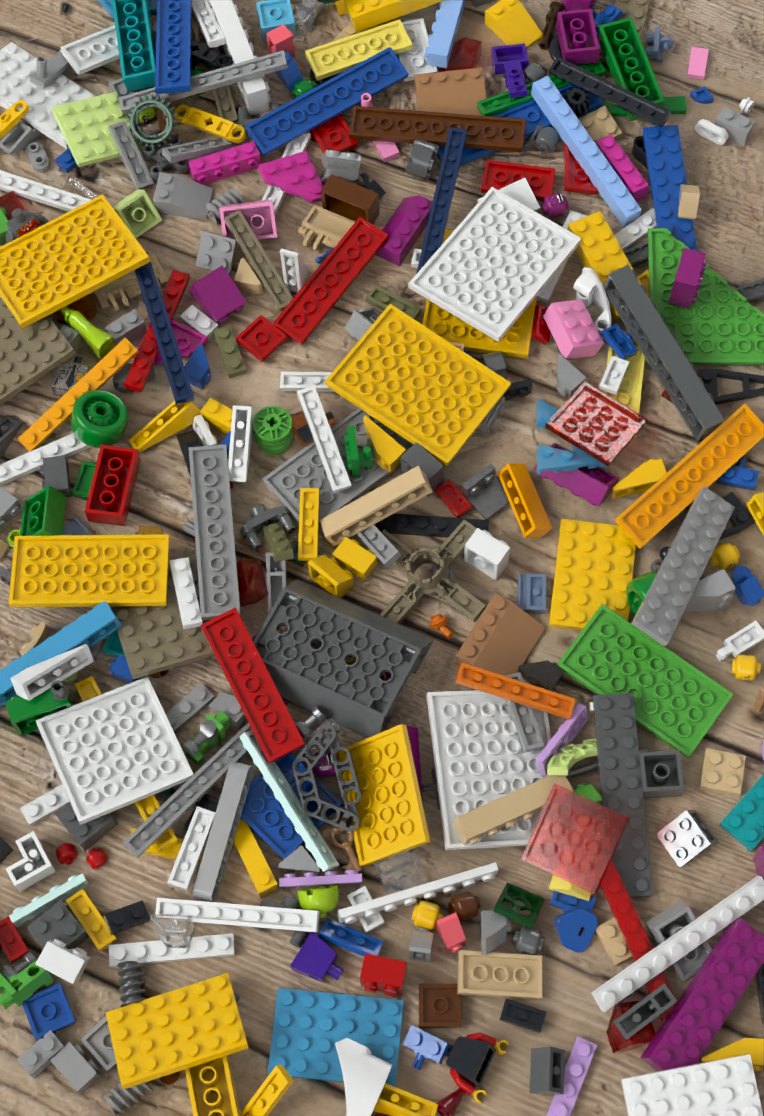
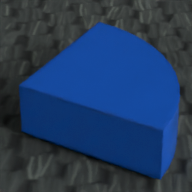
[690,86,714,104]

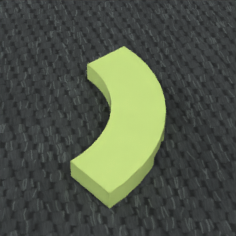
[547,738,597,776]

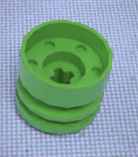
[253,406,294,455]

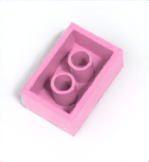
[219,199,277,240]
[543,299,604,360]

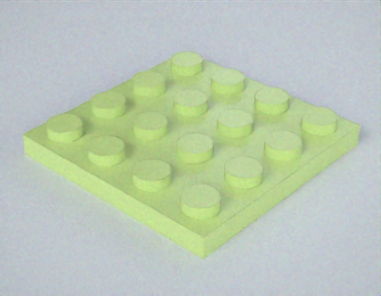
[52,92,143,167]

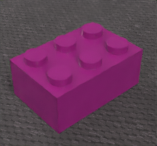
[556,9,600,65]
[668,248,707,309]

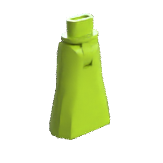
[61,306,115,360]

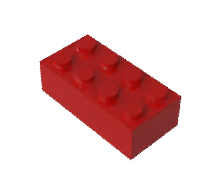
[84,445,141,526]

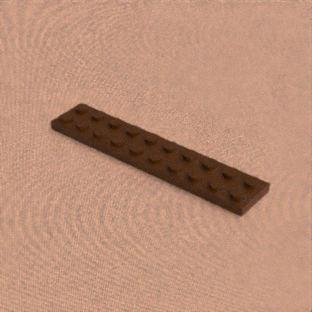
[349,106,526,152]

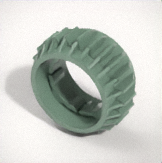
[127,94,179,147]

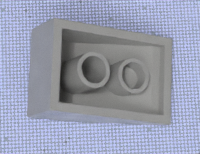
[153,172,213,220]
[684,569,736,611]
[645,901,712,982]

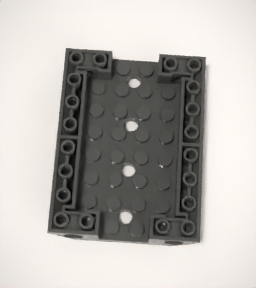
[253,579,433,738]

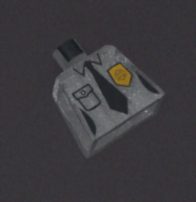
[51,356,89,397]

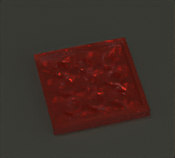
[545,382,648,467]
[521,783,630,895]

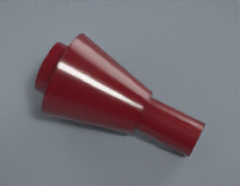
[436,1088,466,1116]

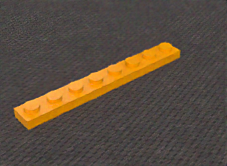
[18,337,139,452]

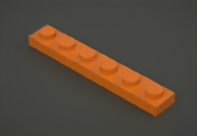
[455,662,576,719]

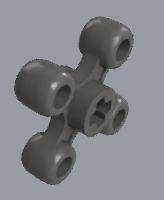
[142,136,189,181]

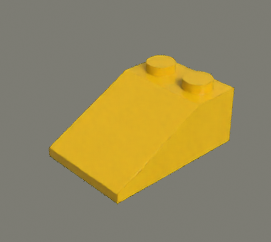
[485,0,542,49]

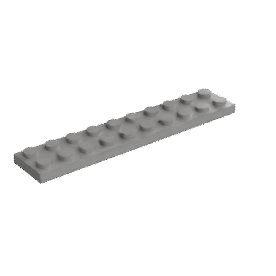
[189,445,241,621]
[631,486,735,646]

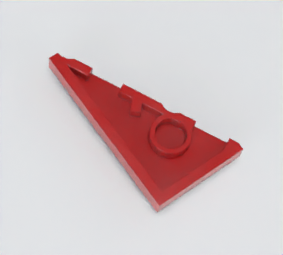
[564,143,598,195]

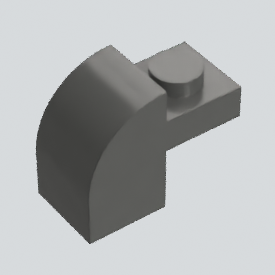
[480,351,508,381]

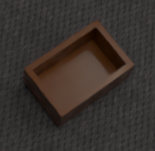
[321,174,379,225]

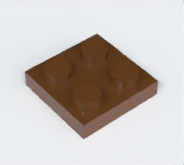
[419,984,462,1028]

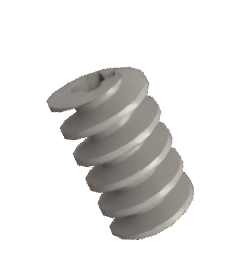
[206,188,245,224]
[103,1082,153,1116]

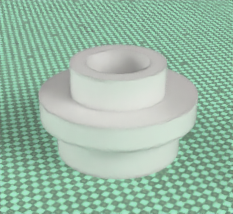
[739,97,755,114]

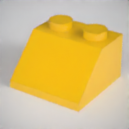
[308,554,354,598]

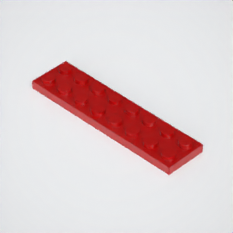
[273,217,389,346]
[200,607,305,763]

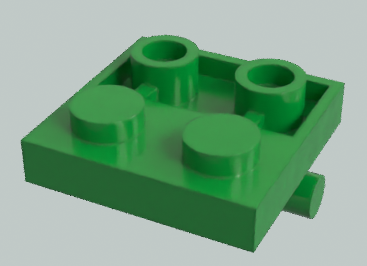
[344,425,374,477]

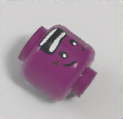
[541,193,569,218]
[314,750,340,778]

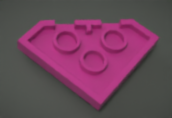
[258,151,323,203]
[133,320,208,365]

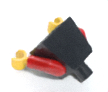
[445,1032,509,1103]

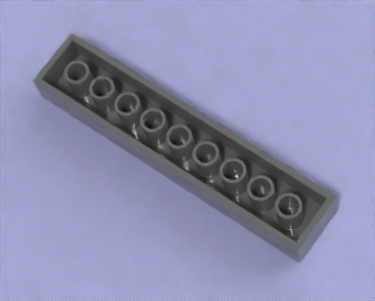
[604,265,725,442]

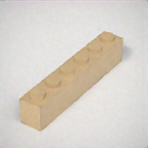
[320,466,433,546]
[452,775,574,845]

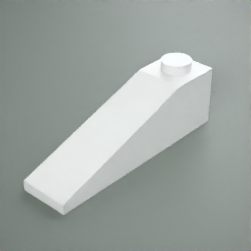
[280,248,309,294]
[228,405,255,482]
[10,644,94,701]

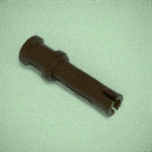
[538,1,564,50]

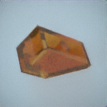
[54,295,98,324]

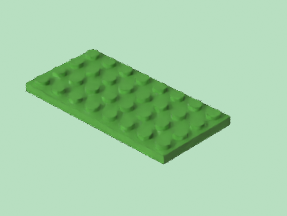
[557,604,733,758]

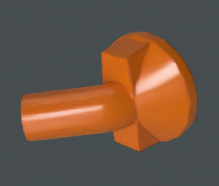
[429,613,453,639]

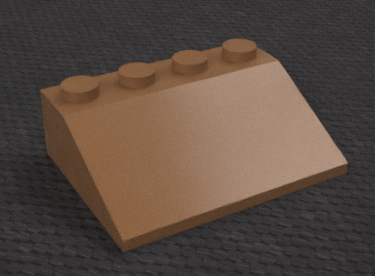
[414,68,486,116]
[456,593,545,676]

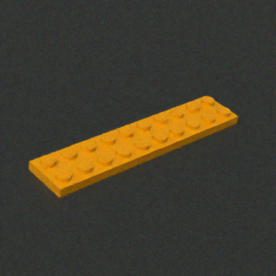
[614,404,764,549]

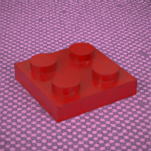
[236,315,287,362]

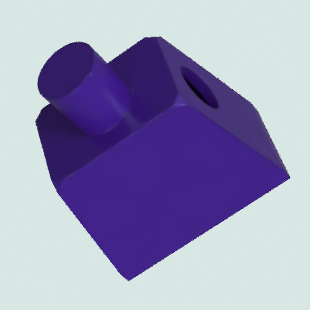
[290,932,344,982]

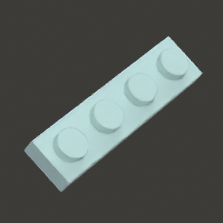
[9,873,89,927]

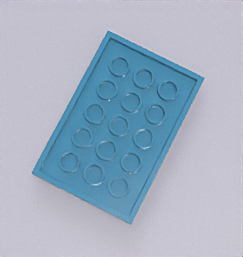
[268,988,404,1087]

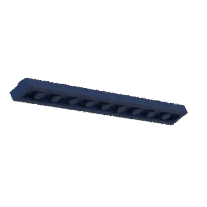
[416,127,467,274]
[134,252,194,405]

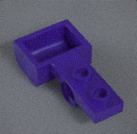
[491,43,529,98]

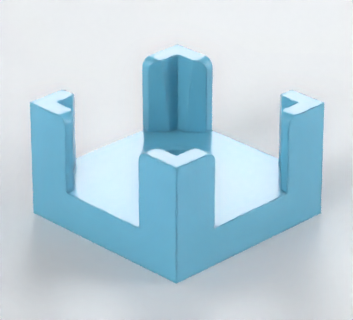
[256,0,296,42]

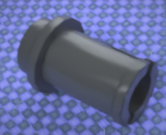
[51,681,69,701]

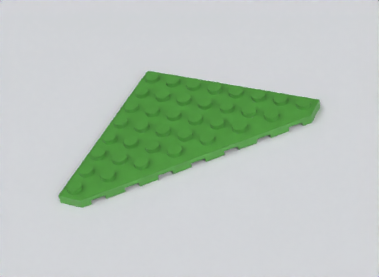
[647,228,764,365]

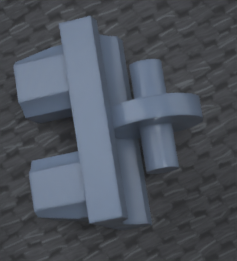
[645,26,674,62]

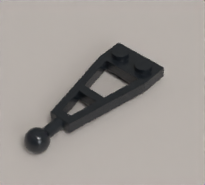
[697,369,764,405]
[659,492,755,561]

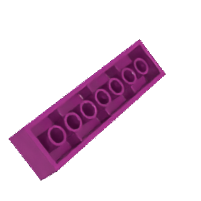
[640,919,764,1071]

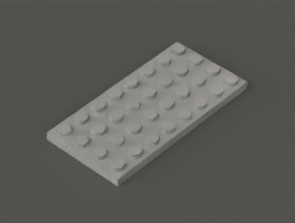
[262,408,414,528]

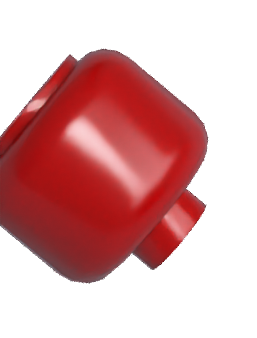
[56,843,78,865]
[86,848,108,869]

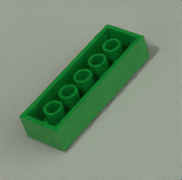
[597,17,665,122]

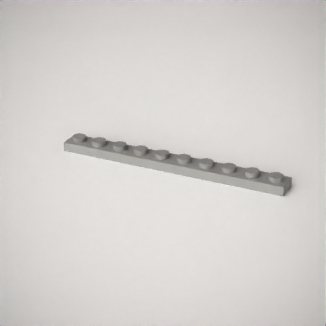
[119,50,288,115]
[123,722,253,859]

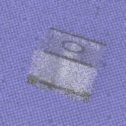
[373,849,428,895]

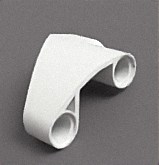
[573,267,611,340]
[335,1038,392,1116]

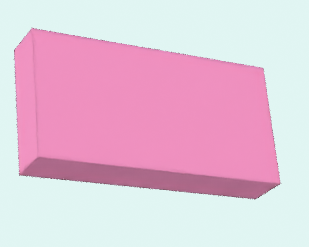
[687,47,709,80]

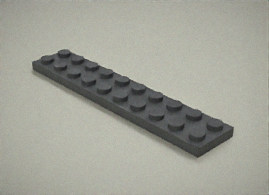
[592,693,652,898]

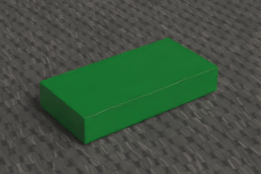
[72,461,96,499]

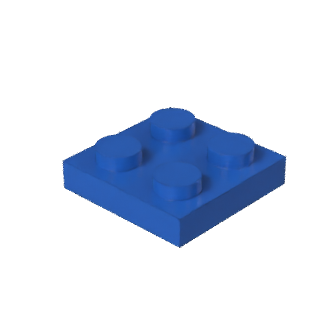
[22,983,76,1041]

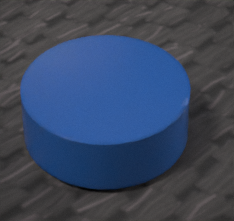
[731,566,752,583]

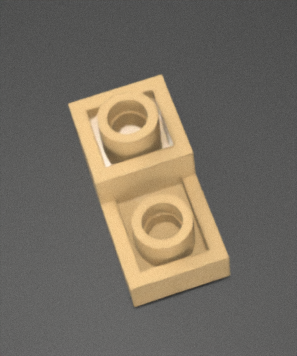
[19,621,49,656]

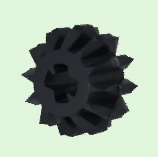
[562,87,591,117]

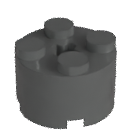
[406,138,439,179]

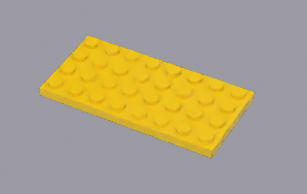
[8,534,170,607]

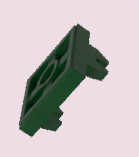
[493,883,545,928]

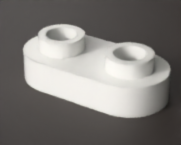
[695,119,729,145]

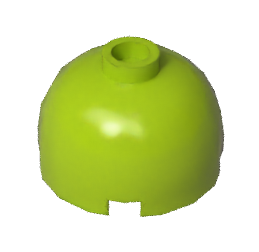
[297,885,339,918]

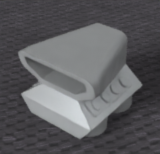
[320,150,361,183]

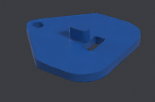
[554,908,598,952]

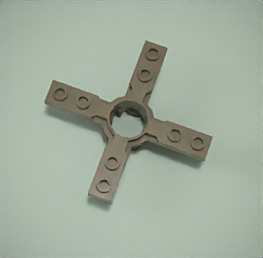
[379,520,486,624]

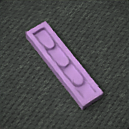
[536,704,589,775]
[279,870,363,888]
[547,1036,597,1116]

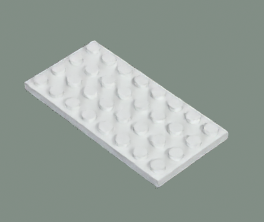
[0,42,95,149]

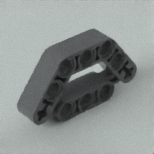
[293,725,363,831]

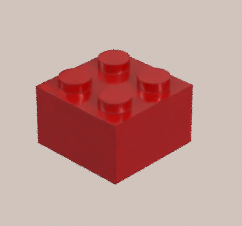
[360,953,407,997]

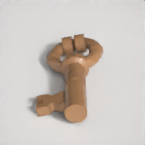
[331,826,363,874]

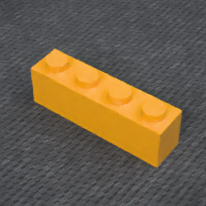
[497,463,552,538]

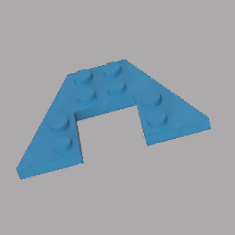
[536,399,611,475]

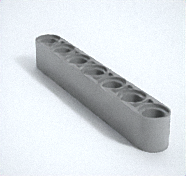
[193,761,254,902]

